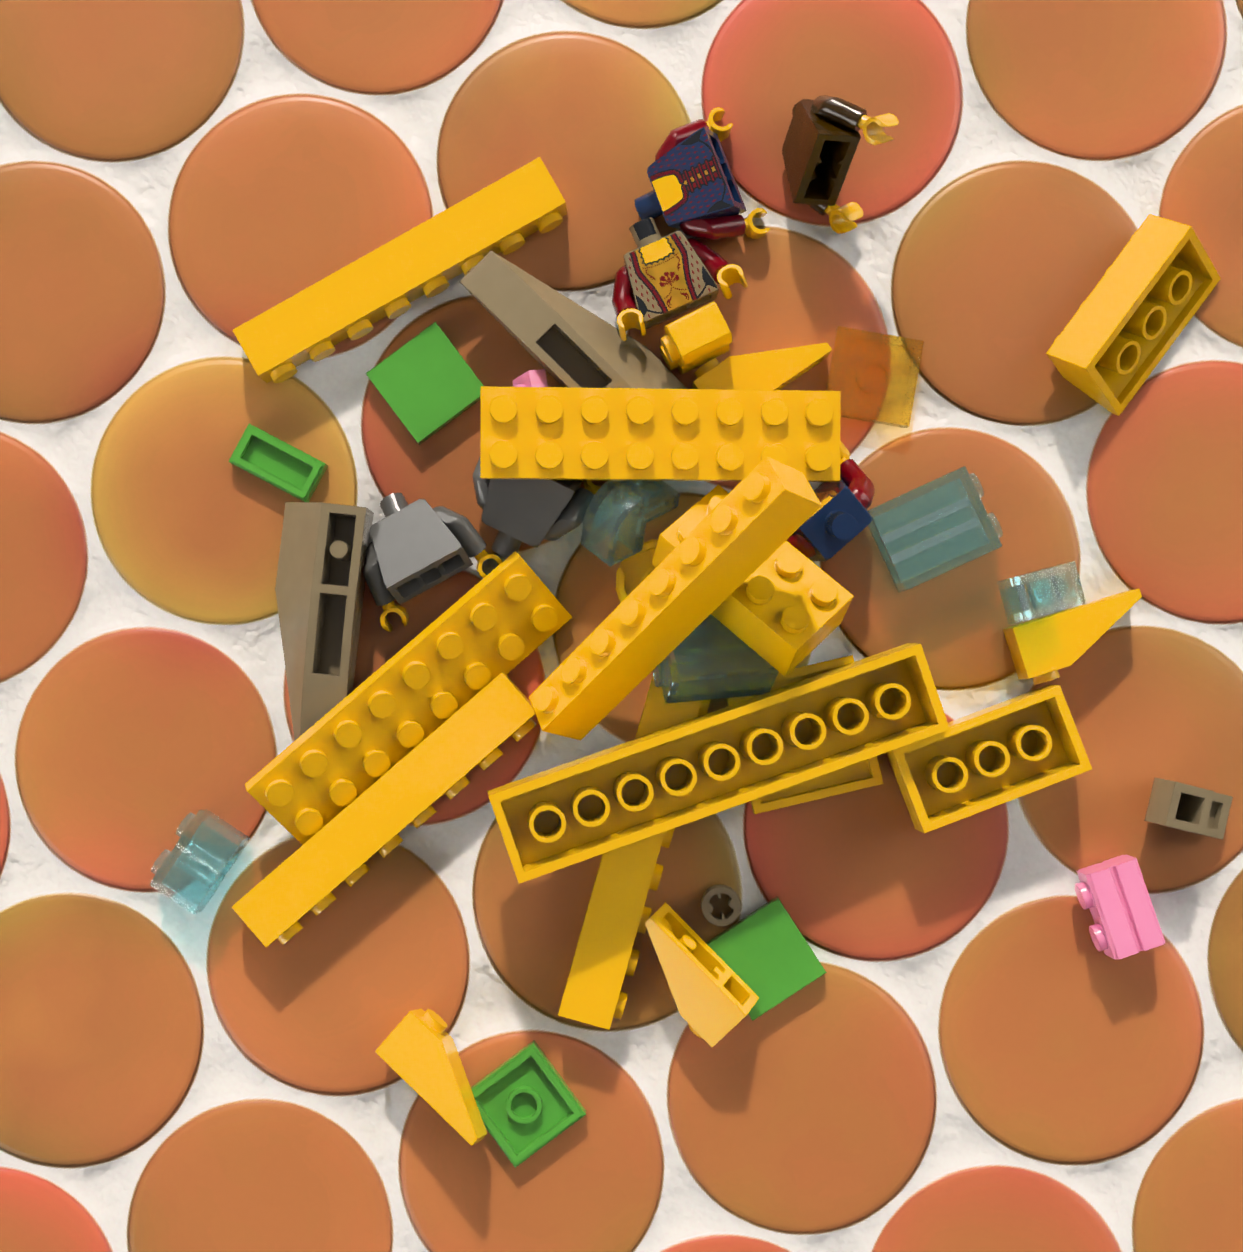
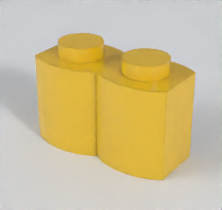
[659,301,732,375]

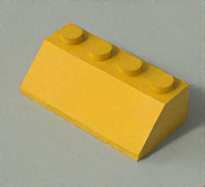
[1046,214,1221,416]

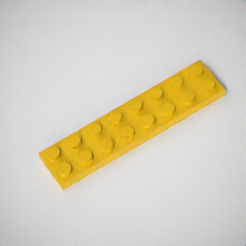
[480,386,841,482]
[245,551,572,845]

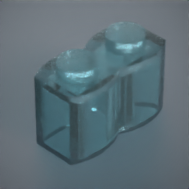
[150,809,250,914]

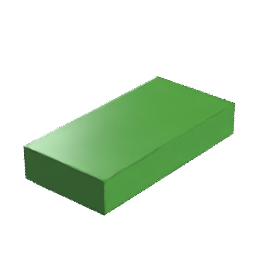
[228,424,328,502]

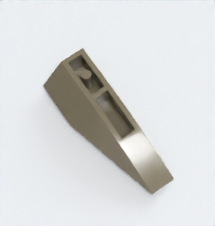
[460,251,687,389]
[275,502,374,740]

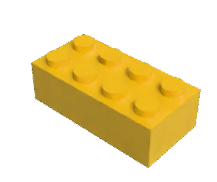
[652,484,854,677]
[886,685,1092,834]

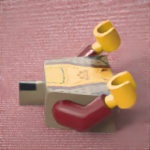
[612,217,748,341]

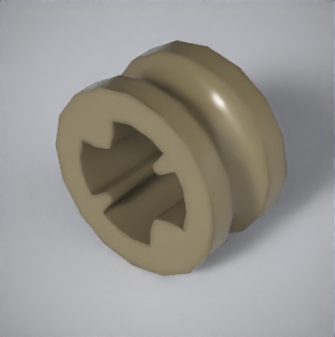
[701,884,741,926]

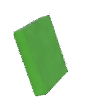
[366,322,484,445]
[706,897,827,1021]
[471,1040,586,1168]

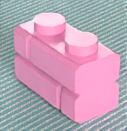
[1075,855,1166,960]

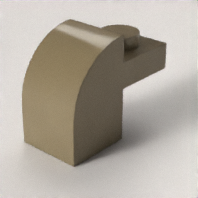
[1144,777,1233,840]

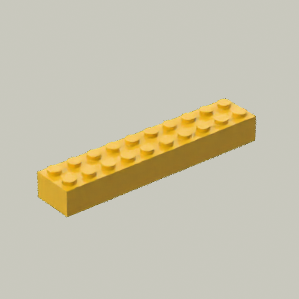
[487,643,950,884]

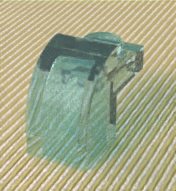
[581,480,680,567]
[997,561,1086,624]

